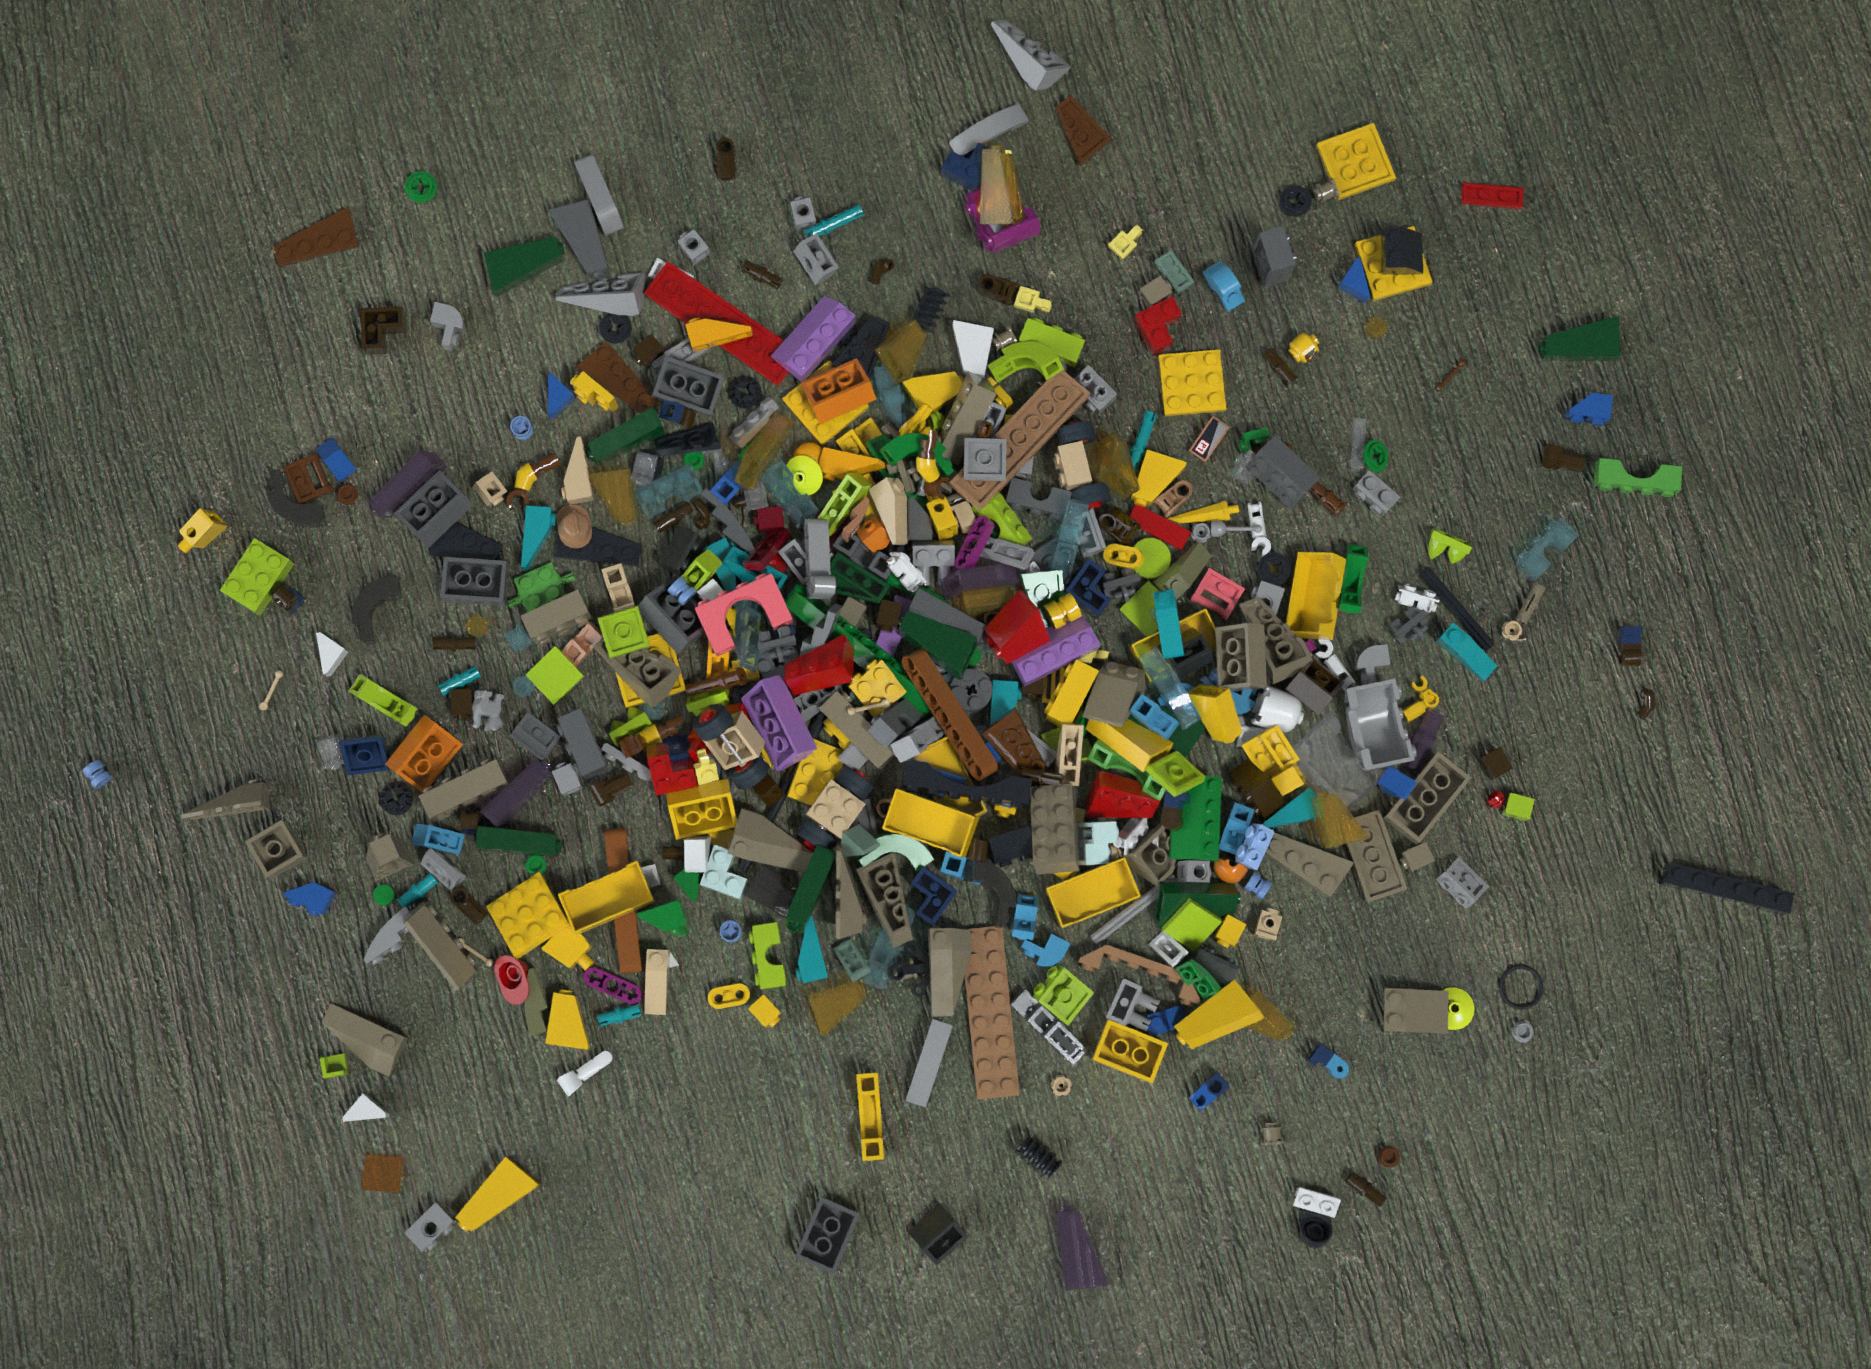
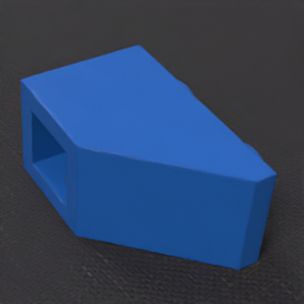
[1565,393,1613,426]
[710,460,753,505]
[283,882,337,917]

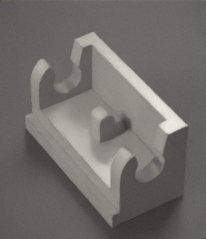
[1070,509,1106,558]

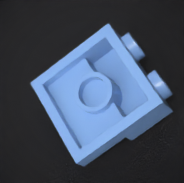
[1234,823,1275,870]

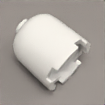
[1251,685,1304,733]

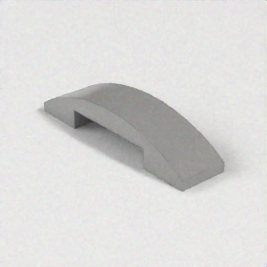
[949,104,1029,157]

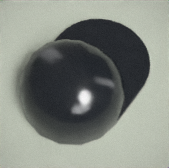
[1298,1208,1333,1249]

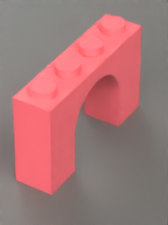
[695,573,793,657]

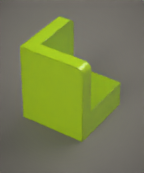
[1502,793,1535,821]
[320,1053,349,1079]

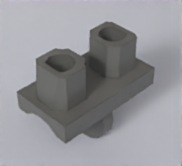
[1103,568,1141,603]
[1390,606,1429,645]
[758,626,797,663]

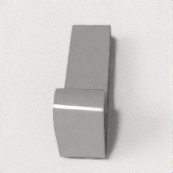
[574,154,624,236]
[804,519,836,599]
[793,685,843,722]

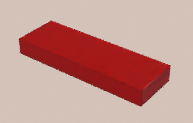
[1461,183,1524,210]
[1129,504,1191,551]

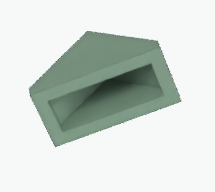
[841,824,880,857]

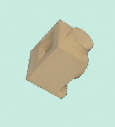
[472,472,507,507]
[950,500,976,535]
[1253,908,1283,942]

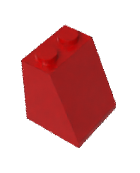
[984,590,1050,664]

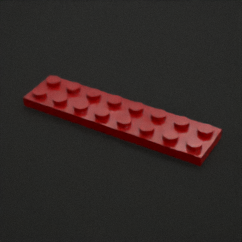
[644,261,789,387]

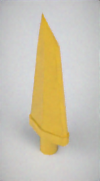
[1167,501,1239,524]

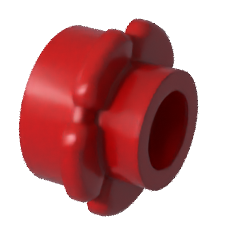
[1486,790,1506,809]

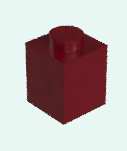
[754,506,785,533]

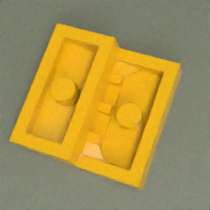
[836,418,883,457]
[1241,724,1300,777]

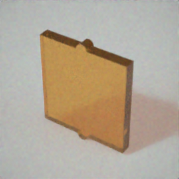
[361,1154,404,1193]

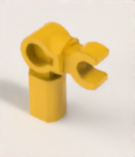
[1402,676,1439,723]

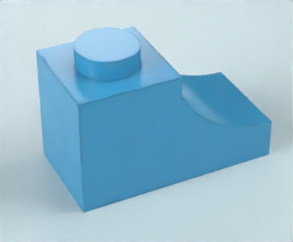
[411,824,465,855]

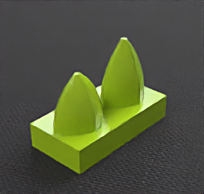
[1428,527,1472,564]
[686,688,729,717]
[609,707,653,749]

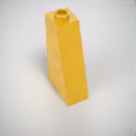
[1085,719,1173,772]
[1174,979,1264,1049]
[455,1156,541,1232]

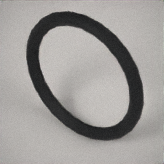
[1499,965,1543,1010]

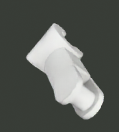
[1248,501,1271,557]
[1314,639,1356,691]
[557,1051,612,1096]

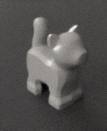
[472,690,505,731]

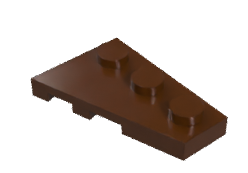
[1055,95,1111,167]

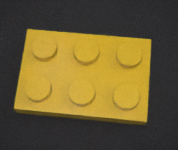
[786,739,844,806]

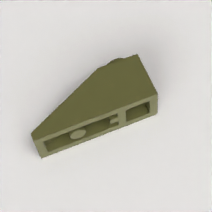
[1153,541,1212,600]

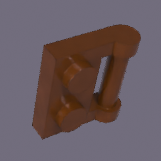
[283,453,334,506]

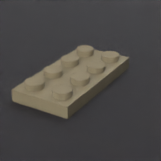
[1339,809,1407,903]

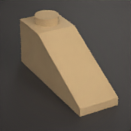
[561,436,594,505]
[869,477,907,545]
[1055,724,1084,786]
[644,949,670,1015]

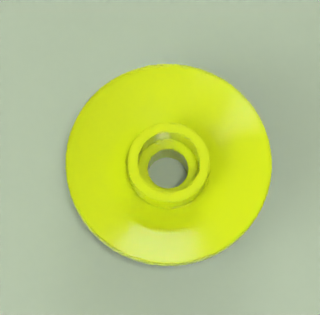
[785,455,823,496]
[1442,987,1474,1030]

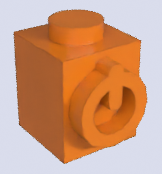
[856,515,890,553]

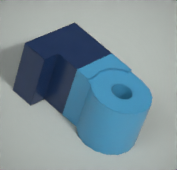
[1306,1044,1349,1078]

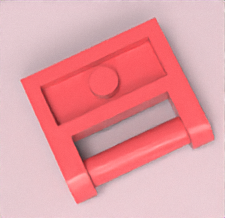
[1190,568,1245,621]

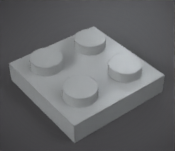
[964,438,1006,481]

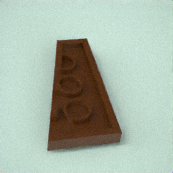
[273,207,359,267]
[575,341,660,414]
[982,708,1050,787]

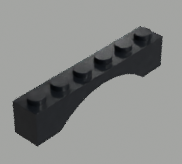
[901,759,1032,809]
[1660,862,1795,915]

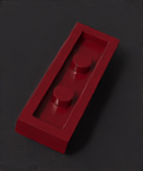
[743,529,791,571]

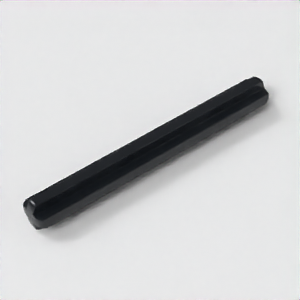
[1420,567,1494,651]

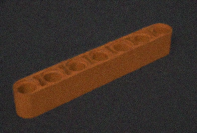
[902,649,998,780]
[604,827,643,974]

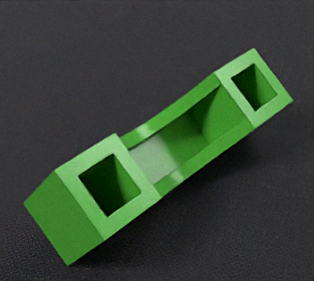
[1593,458,1682,497]
[1088,739,1166,801]

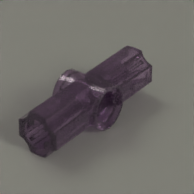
[1402,709,1444,774]

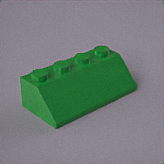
[1169,775,1222,862]
[637,900,693,938]

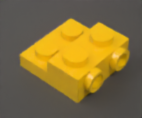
[570,371,618,413]
[847,659,907,718]

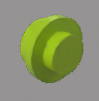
[927,410,944,431]

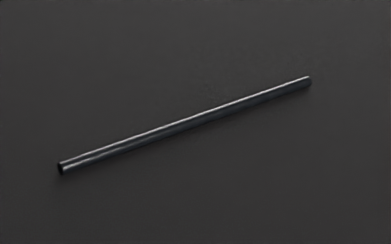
[738,628,872,873]

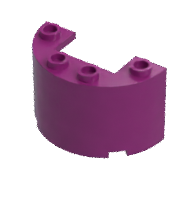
[964,176,1041,254]

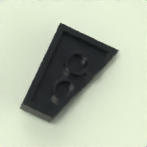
[831,316,891,380]
[654,422,721,457]
[428,522,503,560]

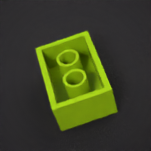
[220,538,294,616]

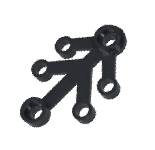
[887,940,930,997]

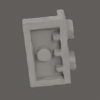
[1352,470,1400,516]
[421,848,466,891]
[1436,857,1489,909]

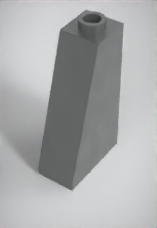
[549,199,610,280]
[909,588,987,650]

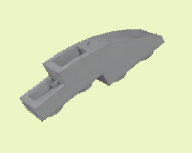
[364,902,435,965]

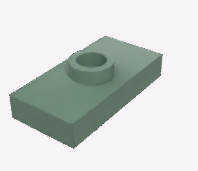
[1154,250,1195,295]
[833,938,871,982]

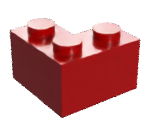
[1134,296,1182,356]
[646,743,697,795]

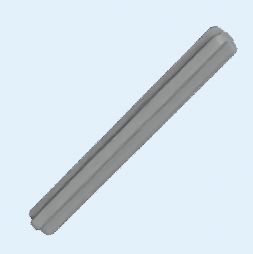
[1090,874,1177,944]

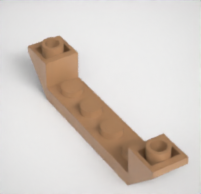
[1077,945,1200,1007]

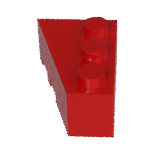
[784,634,854,696]
[1085,770,1160,818]

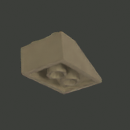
[1083,661,1145,727]
[1383,988,1448,1034]

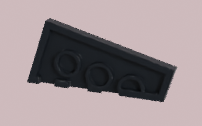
[556,527,641,567]

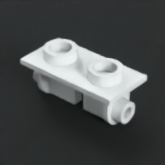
[887,552,927,592]
[1395,583,1440,613]
[1113,818,1149,856]
[1293,1186,1341,1218]

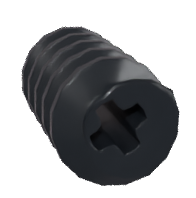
[911,287,950,333]
[1015,1135,1063,1180]

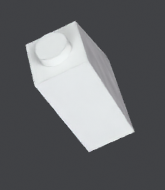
[952,320,994,378]

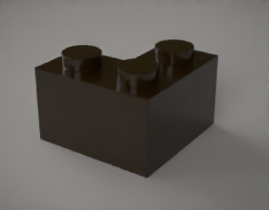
[360,306,407,355]
[1228,758,1285,820]

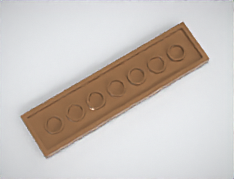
[949,370,1091,512]
[964,926,1020,1100]

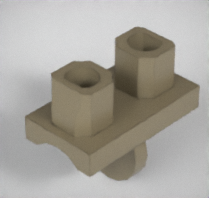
[886,457,920,493]

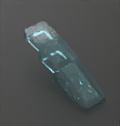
[735,600,762,672]

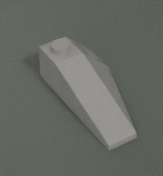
[991,19,1071,90]
[556,272,645,316]

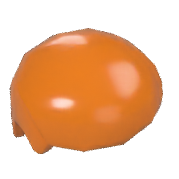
[1214,858,1248,883]

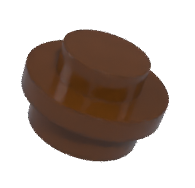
[337,484,358,505]
[1378,1146,1400,1168]

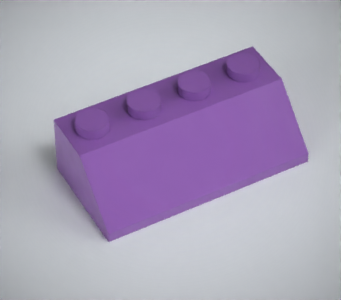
[771,296,856,382]
[1012,616,1100,687]
[741,675,817,772]

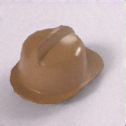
[557,504,592,548]

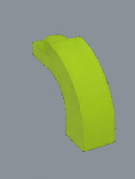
[987,341,1064,383]
[348,674,417,726]

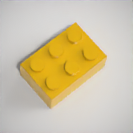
[1043,659,1099,727]
[666,779,737,840]
[1091,1019,1168,1084]

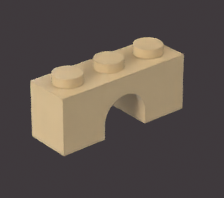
[601,563,635,613]

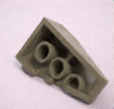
[1239,597,1312,684]
[593,638,681,708]
[181,780,270,821]
[728,808,814,872]
[1122,822,1177,887]
[836,844,866,939]
[928,928,971,1017]
[322,1003,408,1077]

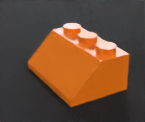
[800,358,876,424]
[385,714,463,793]

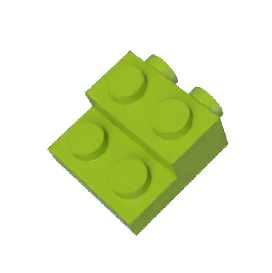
[1033,964,1094,1026]

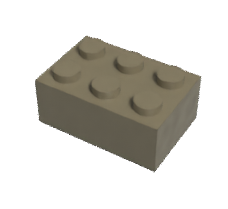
[521,589,593,646]
[1215,623,1267,692]

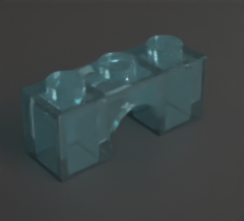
[761,460,819,528]
[634,464,703,519]
[1515,518,1579,582]

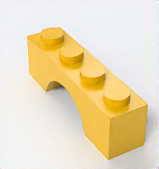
[856,1073,884,1161]

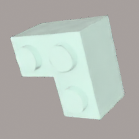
[1077,821,1119,865]
[700,845,748,900]

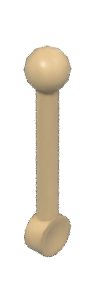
[259,670,283,711]
[847,699,890,715]
[459,938,494,967]

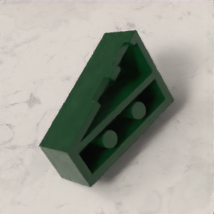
[830,552,892,605]

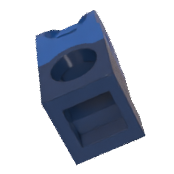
[1188,1071,1230,1111]

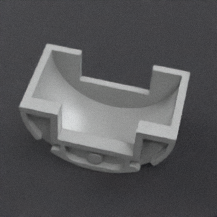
[1344,679,1417,771]

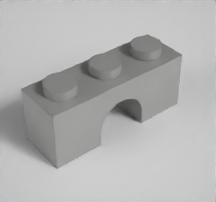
[890,716,945,763]

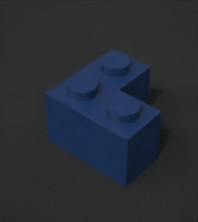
[941,142,996,192]
[1064,559,1111,620]
[911,867,958,927]

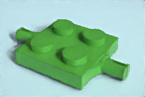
[507,562,575,612]

